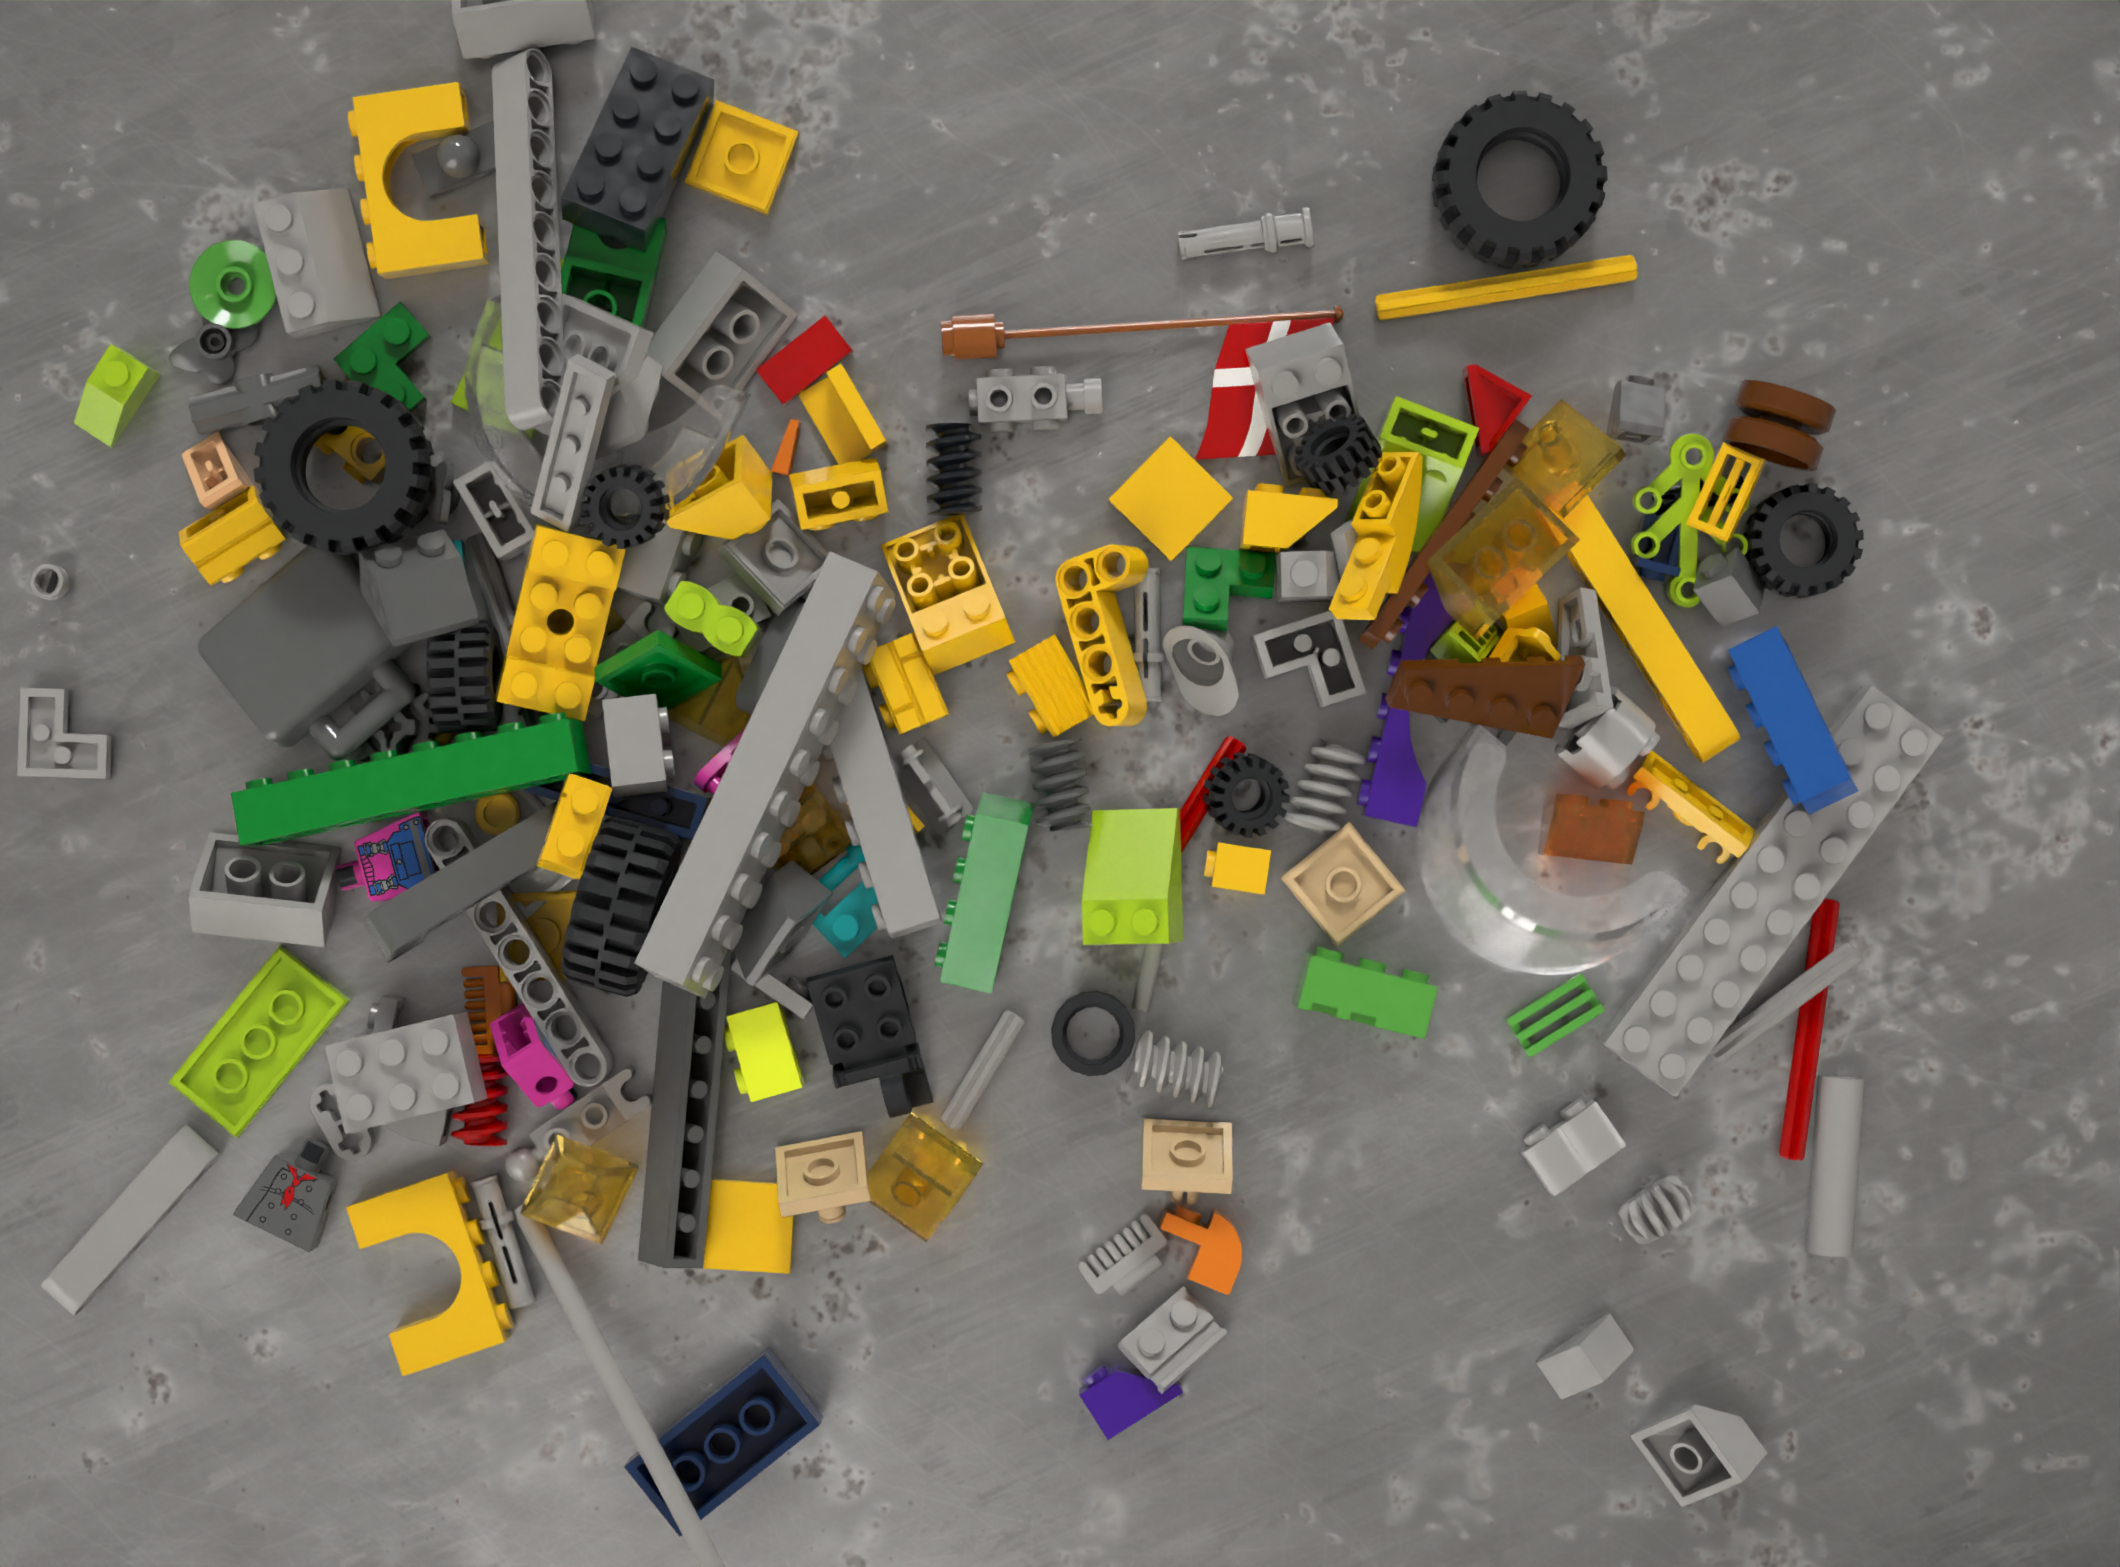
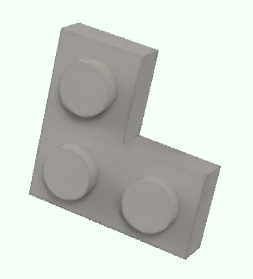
[17,688,112,779]

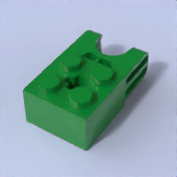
[561,218,667,328]

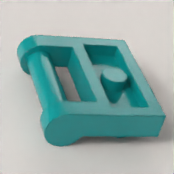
[813,843,878,958]

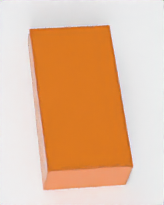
[771,419,801,477]

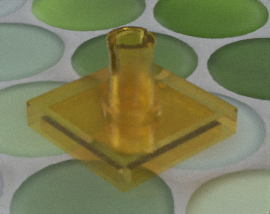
[1503,399,1626,519]

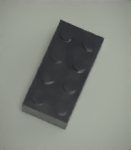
[561,46,714,252]

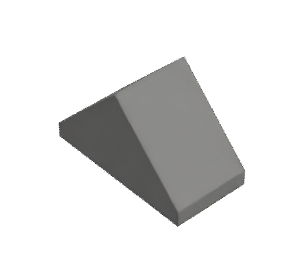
[1536,1313,1635,1400]

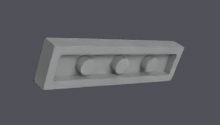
[530,354,616,533]

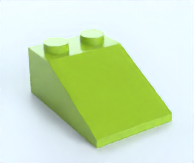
[1082,808,1184,945]

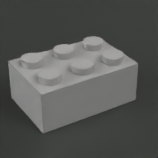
[324,1012,488,1134]

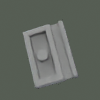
[1118,1286,1228,1394]

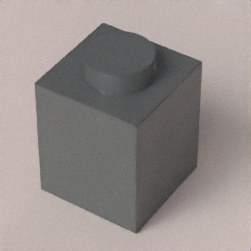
[1693,547,1765,628]

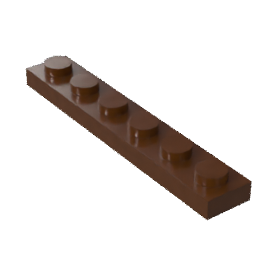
[1358,419,1530,650]

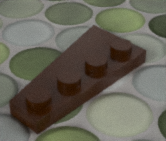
[1385,655,1585,739]

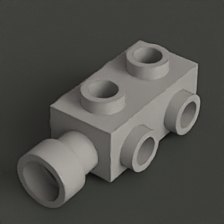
[969,366,1103,433]

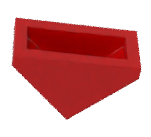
[1462,364,1532,457]

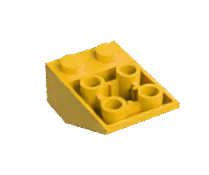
[880,515,1015,676]

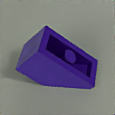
[1079,1365,1183,1440]

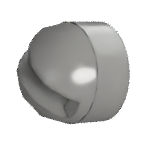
[30,564,71,601]

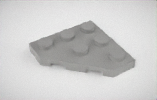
[533,294,653,435]

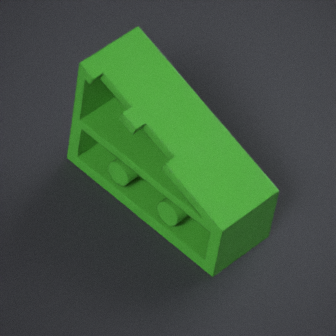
[1293,947,1438,1039]

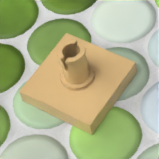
[1142,1118,1233,1206]
[775,1131,871,1224]

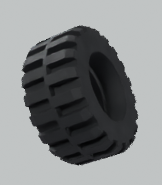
[1432,90,1608,269]
[253,379,436,555]
[561,816,682,997]

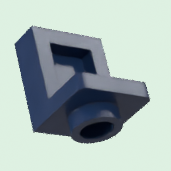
[1629,513,1681,582]

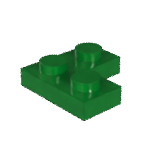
[333,301,432,413]
[1182,547,1275,631]

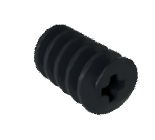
[926,423,982,516]

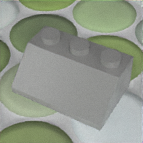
[452,0,595,59]
[253,188,382,339]
[648,252,798,421]
[188,832,341,947]

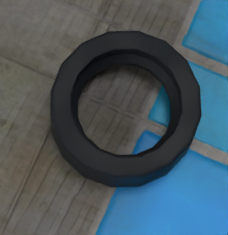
[1051,991,1135,1076]

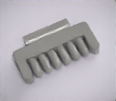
[1077,1214,1167,1297]

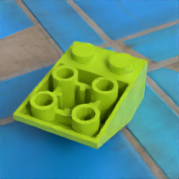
[1344,396,1479,554]

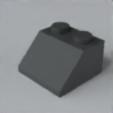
[359,529,479,647]
[734,860,833,986]

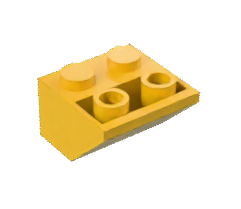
[1239,483,1338,554]

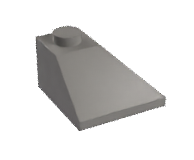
[1630,1404,1767,1507]

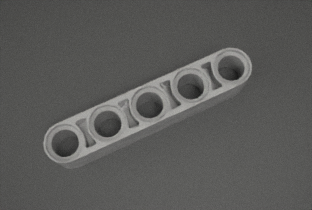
[41,1124,220,1316]

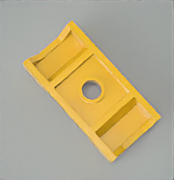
[495,523,626,721]

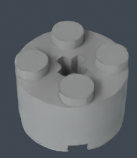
[1555,686,1660,790]

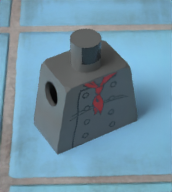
[233,1138,338,1252]

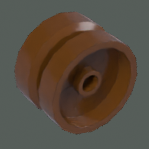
[1722,380,1836,471]

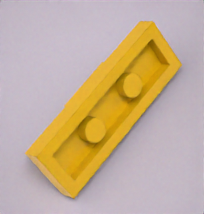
[1627,750,1755,865]

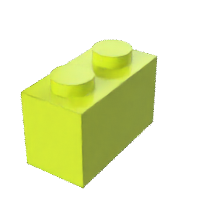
[724,1001,805,1102]

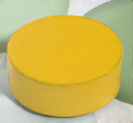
[475,793,521,835]

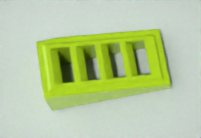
[1430,601,1505,663]

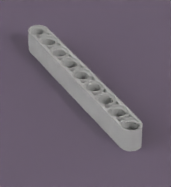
[492,48,565,430]

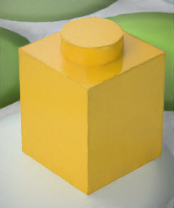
[1203,842,1271,895]

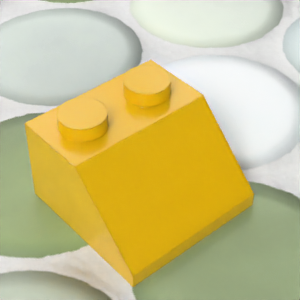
[665,435,772,540]

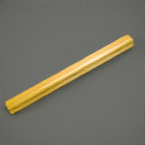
[1375,255,1638,321]

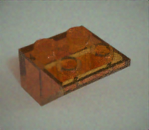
[1538,794,1645,865]

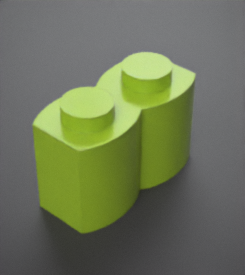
[664,581,762,658]

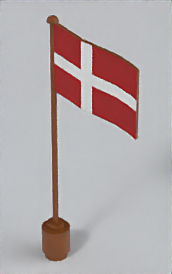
[941,305,1344,460]

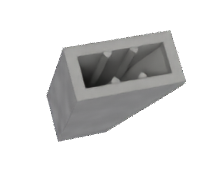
[1275,551,1340,603]

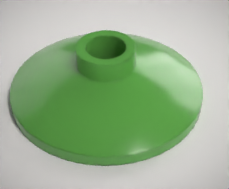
[189,240,277,329]

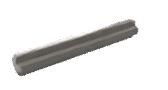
[1711,943,1862,1062]

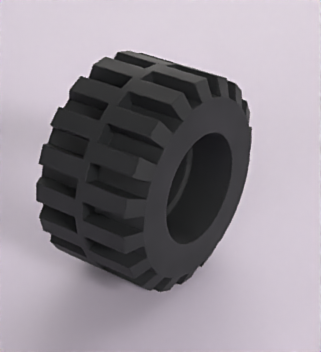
[1743,483,1864,598]
[426,619,504,733]

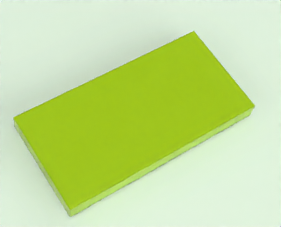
[168,945,351,1138]

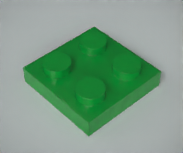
[594,630,722,711]

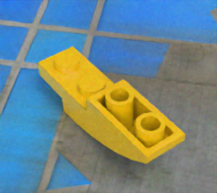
[1329,452,1423,620]

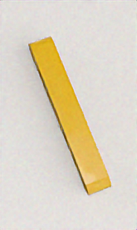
[1538,482,1741,764]

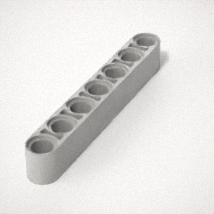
[425,818,613,1087]

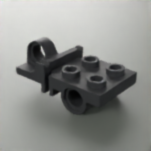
[807,955,933,1118]

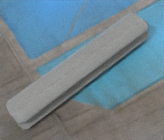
[941,1010,1024,1131]

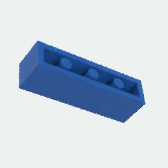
[1727,626,1859,815]

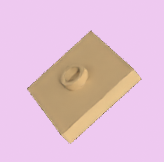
[1280,822,1406,947]

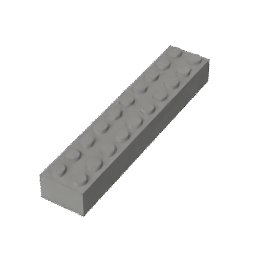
[634,551,896,999]
[1598,685,1944,1097]

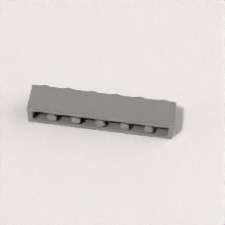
[822,666,943,939]

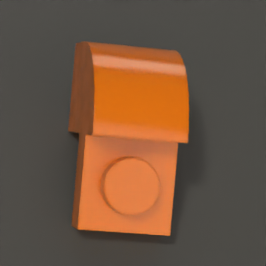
[1159,1205,1242,1296]

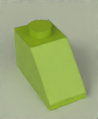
[74,344,161,448]

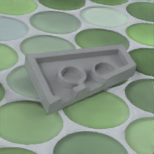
[1557,587,1613,729]

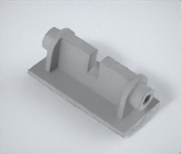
[892,737,975,835]

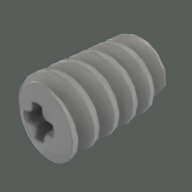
[1284,738,1367,837]
[1126,1030,1224,1109]

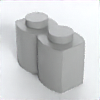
[1519,1098,1626,1196]

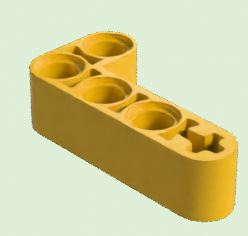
[1055,544,1149,726]

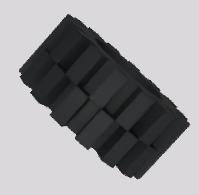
[1294,414,1383,495]
[581,464,670,549]
[1203,752,1290,838]

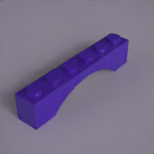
[1356,560,1477,827]

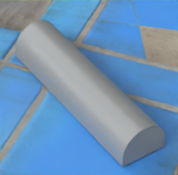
[1806,1075,1865,1257]

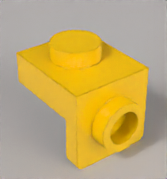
[1489,627,1562,662]

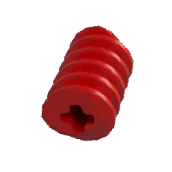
[451,1054,509,1146]

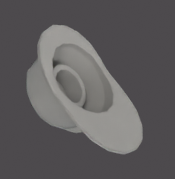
[1162,625,1240,716]

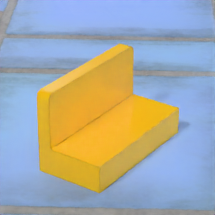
[799,364,888,464]

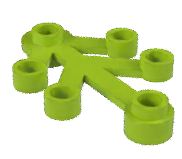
[1630,433,1750,608]

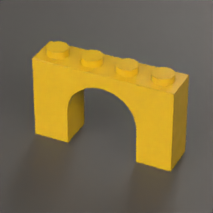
[348,82,490,279]
[346,1169,513,1376]

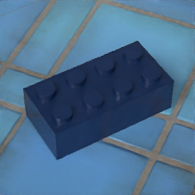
[624,1347,823,1537]

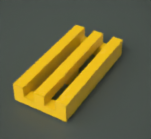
[1686,442,1766,543]

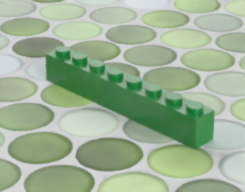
[231,713,592,847]

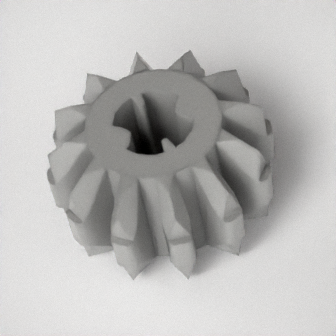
[1618,1176,1697,1244]

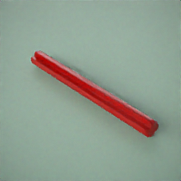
[1779,898,1840,1161]

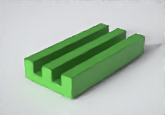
[1505,973,1605,1057]

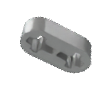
[309,1082,375,1161]

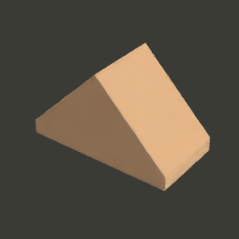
[181,431,253,510]

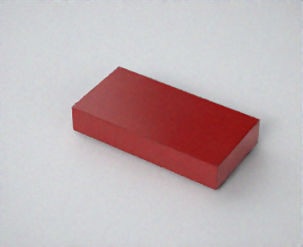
[756,316,853,406]

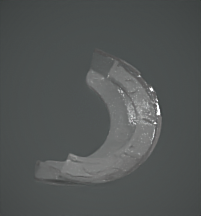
[465,295,751,527]
[1415,724,1690,975]

